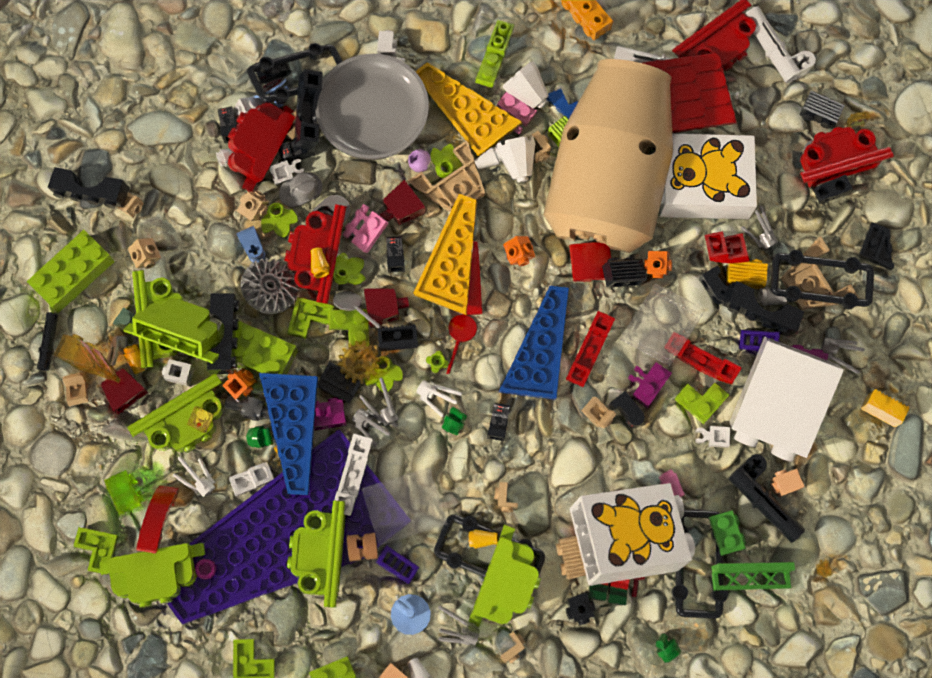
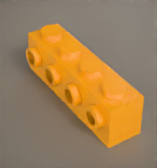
[561,0,613,40]

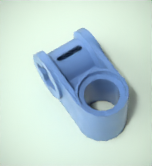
[236,225,266,263]

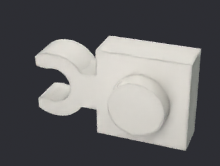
[269,159,304,184]
[695,426,730,448]

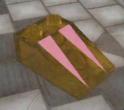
[54,334,120,383]

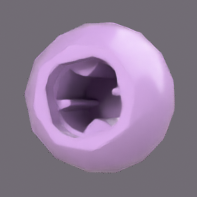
[408,149,431,173]

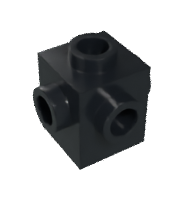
[565,593,596,626]

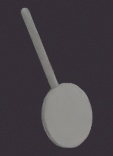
[333,291,381,328]

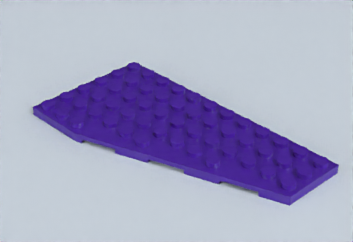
[167,429,411,625]

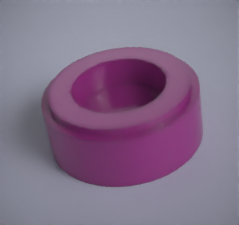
[195,559,216,580]

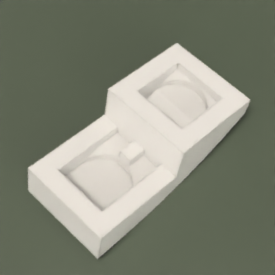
[229,462,274,497]

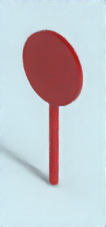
[446,315,477,374]

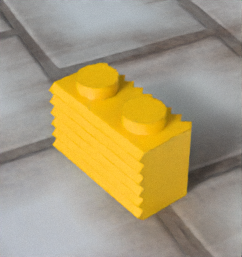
[725,259,768,289]
[861,389,909,428]

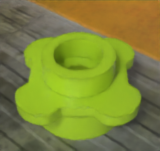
[426,351,449,373]

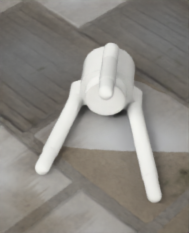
[417,380,462,417]
[173,456,216,498]

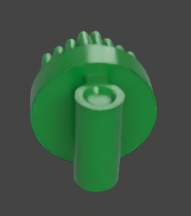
[442,407,467,435]
[246,426,273,448]
[656,633,681,663]

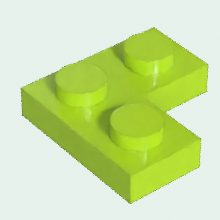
[287,297,335,339]
[328,309,370,349]
[675,382,729,424]
[73,527,119,575]
[233,639,275,678]

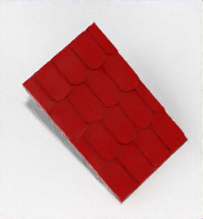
[643,53,737,133]

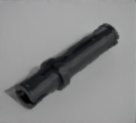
[37,312,59,371]

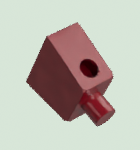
[379,180,426,225]
[364,288,409,328]
[101,365,149,415]

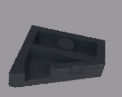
[857,222,894,270]

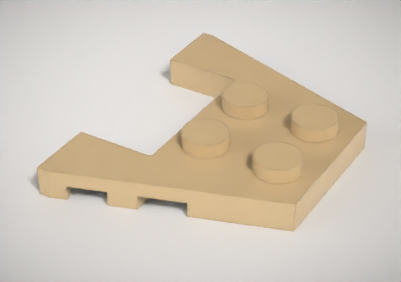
[408,140,485,212]
[780,236,860,310]

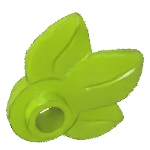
[430,144,463,178]
[261,202,298,238]
[333,253,366,285]
[365,356,403,392]

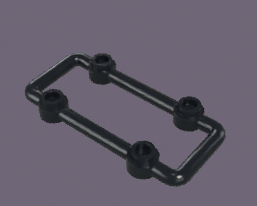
[247,43,343,104]
[770,250,874,310]
[671,509,728,619]
[434,514,545,577]

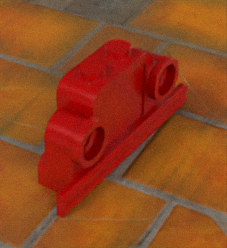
[672,0,756,72]
[228,103,296,192]
[800,127,894,188]
[284,204,347,304]

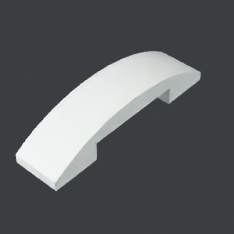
[331,434,373,516]

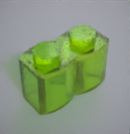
[104,470,145,517]

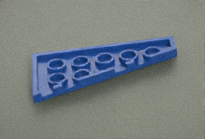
[259,373,318,495]

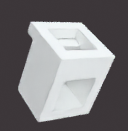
[377,30,397,57]
[162,359,195,387]

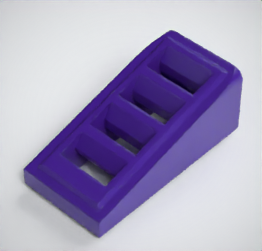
[739,330,780,351]
[374,545,420,584]

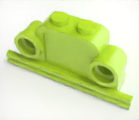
[132,270,188,368]
[124,298,219,364]
[127,374,223,453]
[287,501,346,608]
[468,525,541,627]
[99,543,205,608]

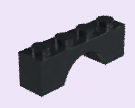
[294,69,323,150]
[47,167,130,208]
[722,281,804,336]
[207,293,240,374]

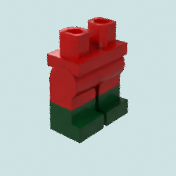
[587,579,630,606]

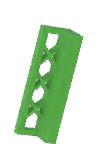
[711,562,795,591]

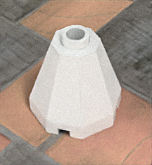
[503,61,549,109]
[496,136,535,183]

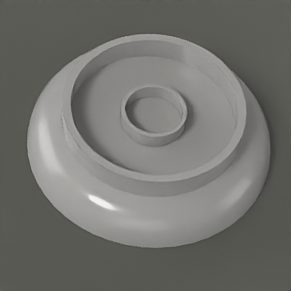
[315,54,429,160]

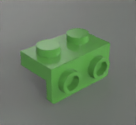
[709,510,746,556]

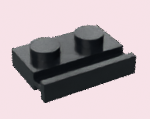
[318,362,363,405]

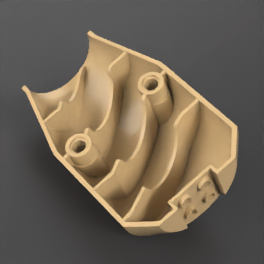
[543,59,673,253]

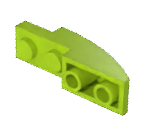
[475,19,514,88]

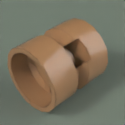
[347,532,378,562]

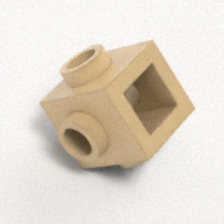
[237,191,269,221]
[128,238,161,269]

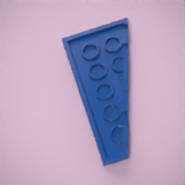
[498,285,569,400]

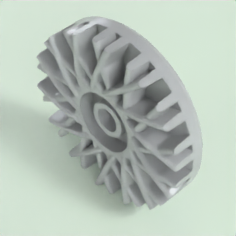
[241,258,299,314]

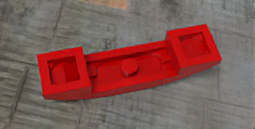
[463,242,482,315]
[566,311,615,387]
[664,332,742,385]
[136,485,179,554]

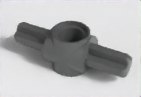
[225,397,270,421]

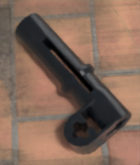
[727,454,806,543]

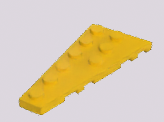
[415,62,523,157]
[413,194,477,315]

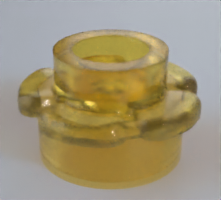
[816,559,832,579]

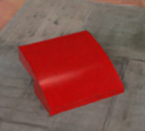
[704,231,749,263]
[569,242,611,282]

